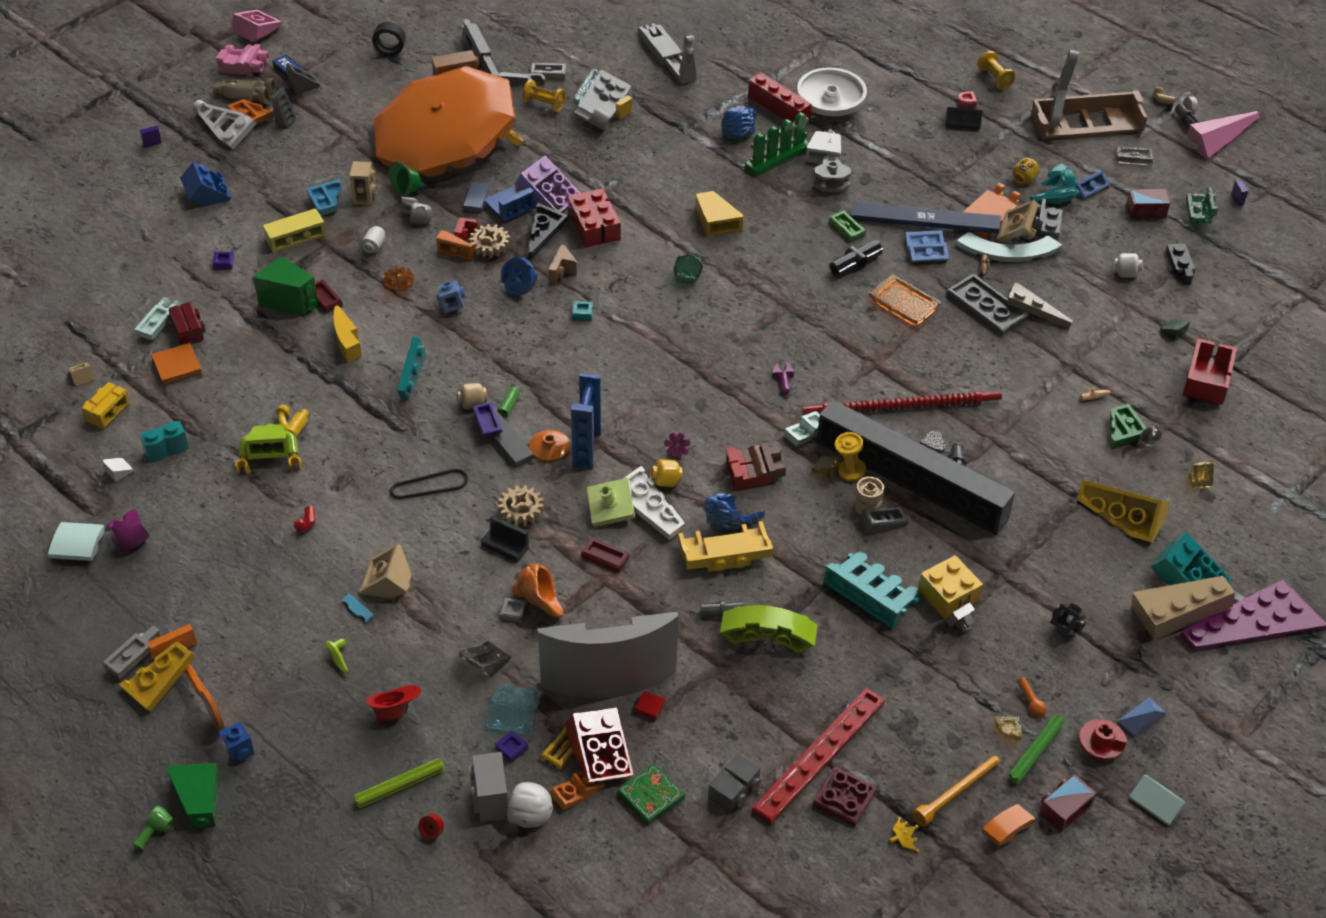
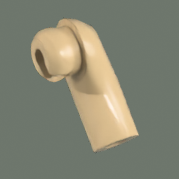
[1152,86,1175,106]

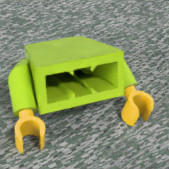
[235,424,301,474]

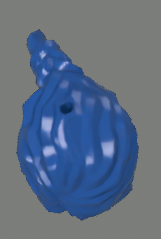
[721,106,757,140]
[704,493,765,532]

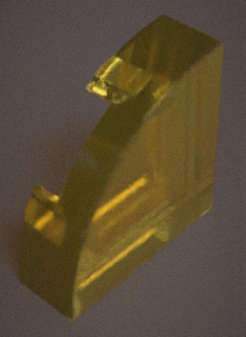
[995,716,1022,740]

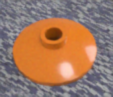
[529,430,570,462]

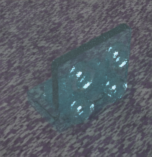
[487,684,544,735]

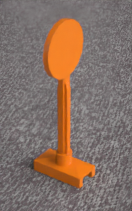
[147,624,225,732]

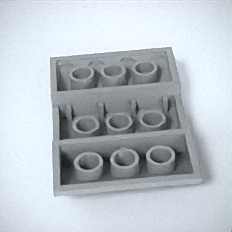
[538,612,678,699]

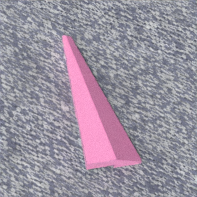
[1187,111,1260,161]

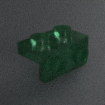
[1186,187,1218,224]

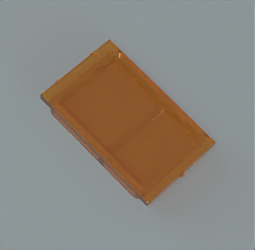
[869,274,941,324]

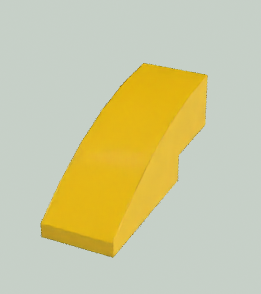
[334,305,362,363]

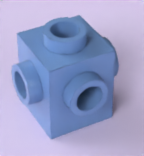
[436,280,466,313]

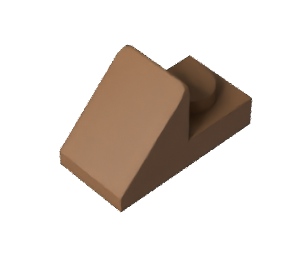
[549,245,577,285]

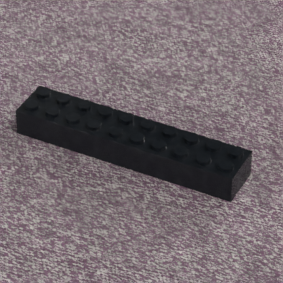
[817,400,1015,536]

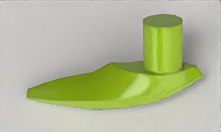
[326,638,349,674]

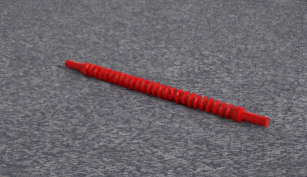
[802,391,1002,415]

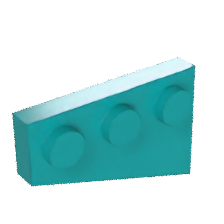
[397,336,427,400]

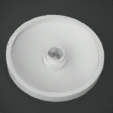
[797,68,867,116]

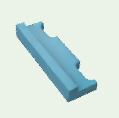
[341,594,375,624]

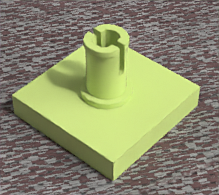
[587,478,635,527]

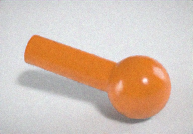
[1017,677,1047,718]

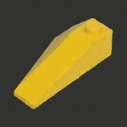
[1077,479,1170,542]

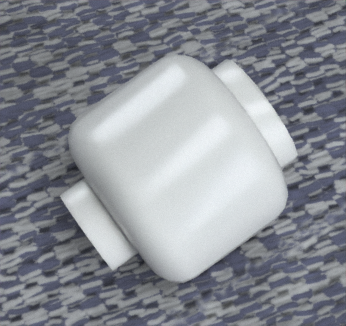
[1115,253,1143,278]

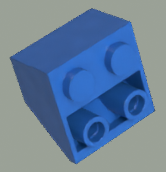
[180,162,231,207]

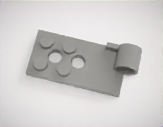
[574,70,631,131]

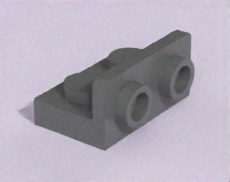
[1034,198,1063,239]

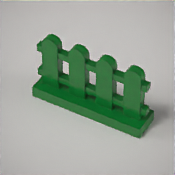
[745,113,809,177]

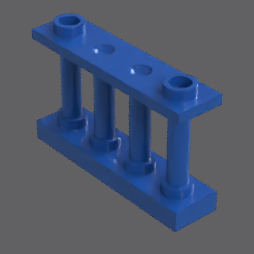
[571,373,601,469]

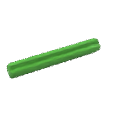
[1008,714,1064,784]

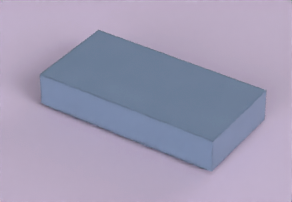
[463,182,490,213]

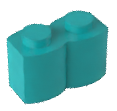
[140,421,189,462]

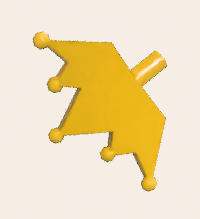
[889,817,919,853]

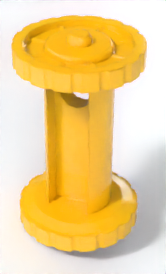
[977,51,1016,90]
[522,80,566,112]
[835,432,866,482]

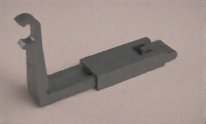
[462,19,545,87]

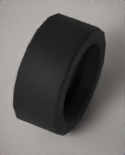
[372,22,406,56]

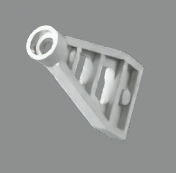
[192,100,256,150]

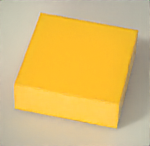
[616,95,632,120]

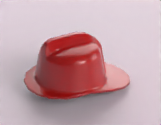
[366,685,421,722]

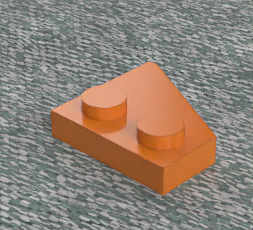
[228,99,274,124]

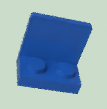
[484,186,535,222]

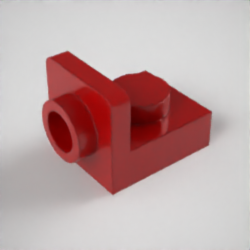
[454,217,478,240]

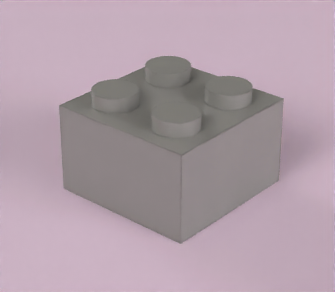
[469,752,508,823]

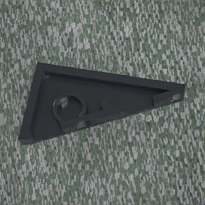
[528,203,568,258]

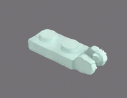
[134,297,181,341]

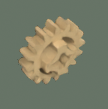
[469,224,510,258]
[498,485,544,526]

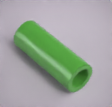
[497,387,520,418]

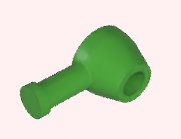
[132,806,174,851]

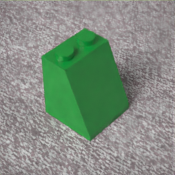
[253,257,319,316]

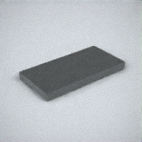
[946,273,1029,336]

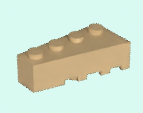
[1131,576,1235,640]

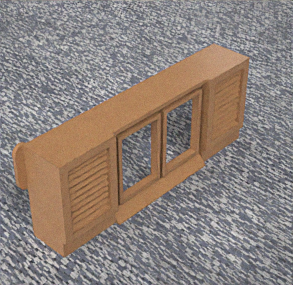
[1031,90,1147,139]

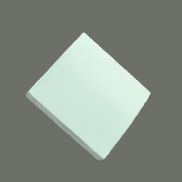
[48,522,104,561]

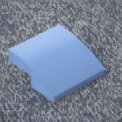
[904,230,949,262]

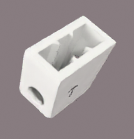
[806,129,841,164]

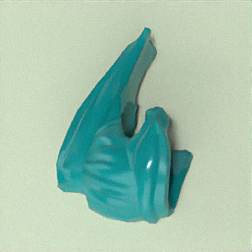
[1029,164,1079,205]

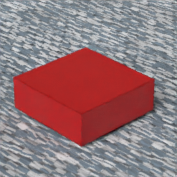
[635,691,665,720]

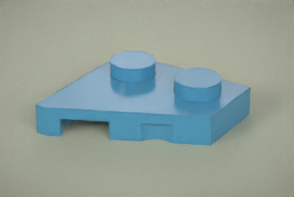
[306,179,341,216]

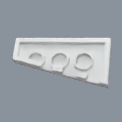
[623,466,685,540]

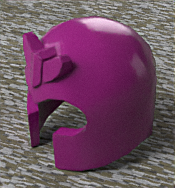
[105,509,149,550]

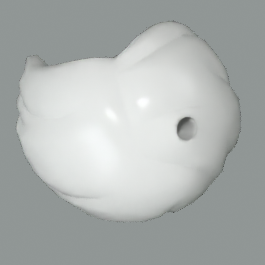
[507,782,553,828]

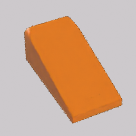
[436,230,473,261]

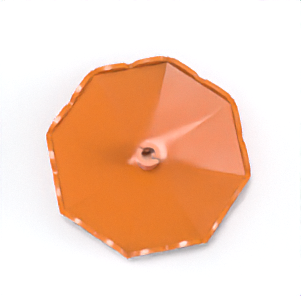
[373,66,516,177]

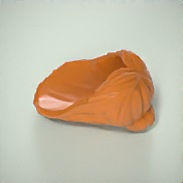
[512,563,563,618]

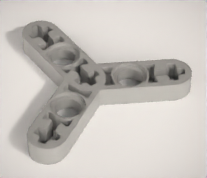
[1049,49,1079,128]

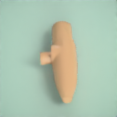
[1080,388,1110,401]

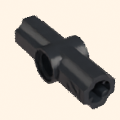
[829,240,883,277]

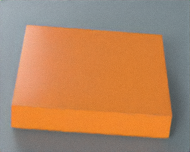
[151,343,202,385]

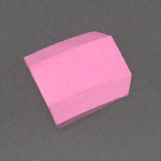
[232,10,282,42]

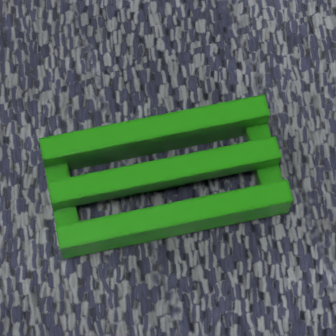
[829,211,866,242]

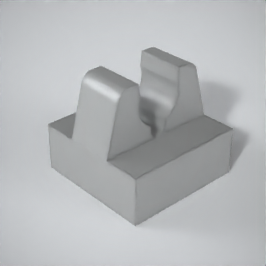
[946,603,975,633]

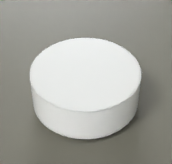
[1183,96,1198,113]

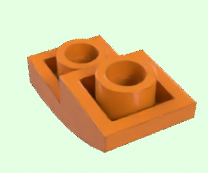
[550,771,605,810]
[981,804,1035,846]

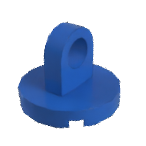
[501,257,538,296]

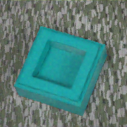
[572,301,593,321]

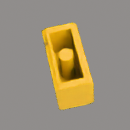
[81,382,130,429]

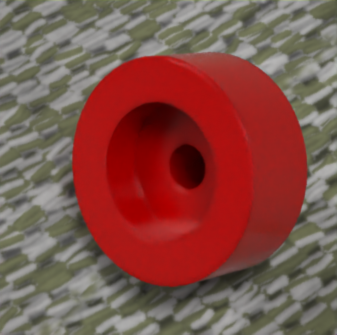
[418,813,444,840]

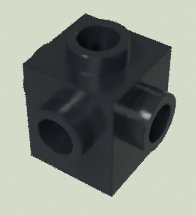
[1049,602,1086,636]

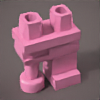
[216,44,270,77]

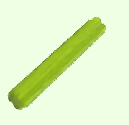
[354,758,444,808]

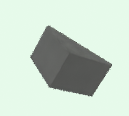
[286,63,320,95]

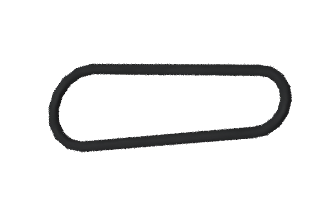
[390,468,468,499]

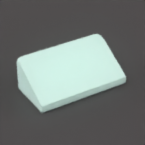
[1129,775,1185,826]

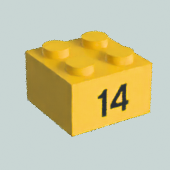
[918,555,983,619]

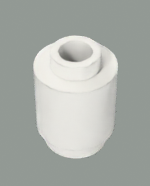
[361,226,385,254]

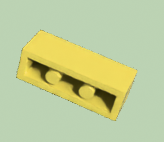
[263,208,326,253]

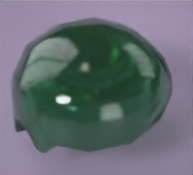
[673,254,703,284]

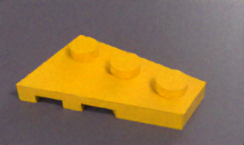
[119,642,196,712]

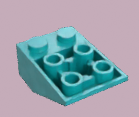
[1151,532,1231,585]

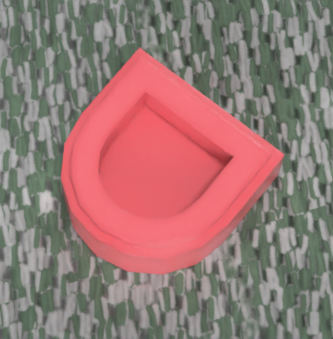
[957,91,977,108]

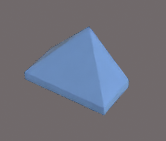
[1117,698,1166,738]

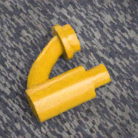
[275,404,309,438]

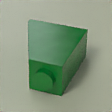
[167,763,220,828]

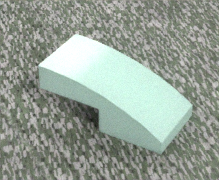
[783,411,820,447]

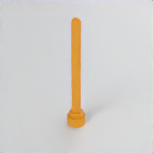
[913,756,1000,827]

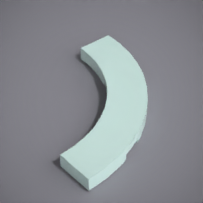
[956,232,1062,262]

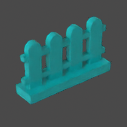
[823,552,920,629]

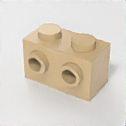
[349,161,377,205]

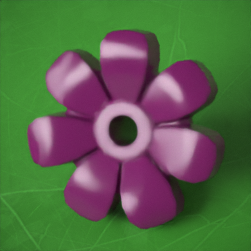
[664,432,691,459]

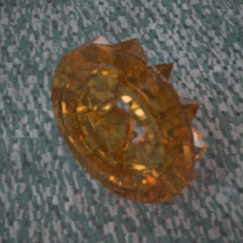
[383,266,414,290]

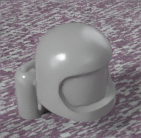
[399,197,433,225]

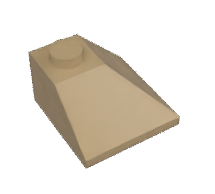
[359,543,412,599]

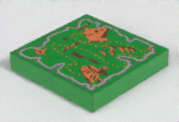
[618,763,685,825]

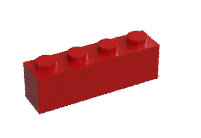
[748,73,812,123]

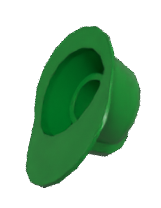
[389,161,424,197]

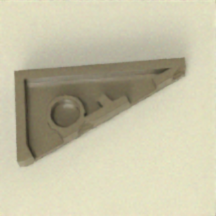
[1006,282,1073,329]

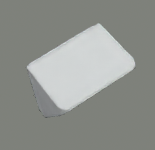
[102,458,134,482]

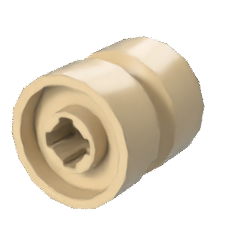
[854,477,884,515]

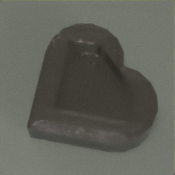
[920,430,946,454]

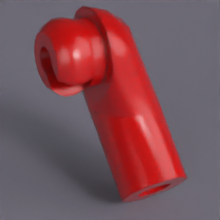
[293,506,316,533]

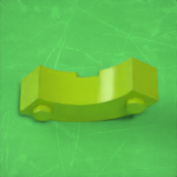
[720,605,818,653]

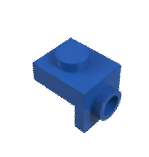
[219,722,255,764]

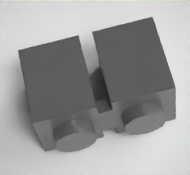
[708,753,761,813]

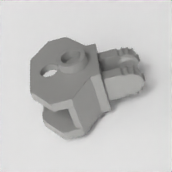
[813,157,851,192]

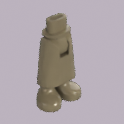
[213,78,277,105]

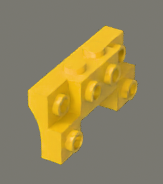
[678,521,773,572]

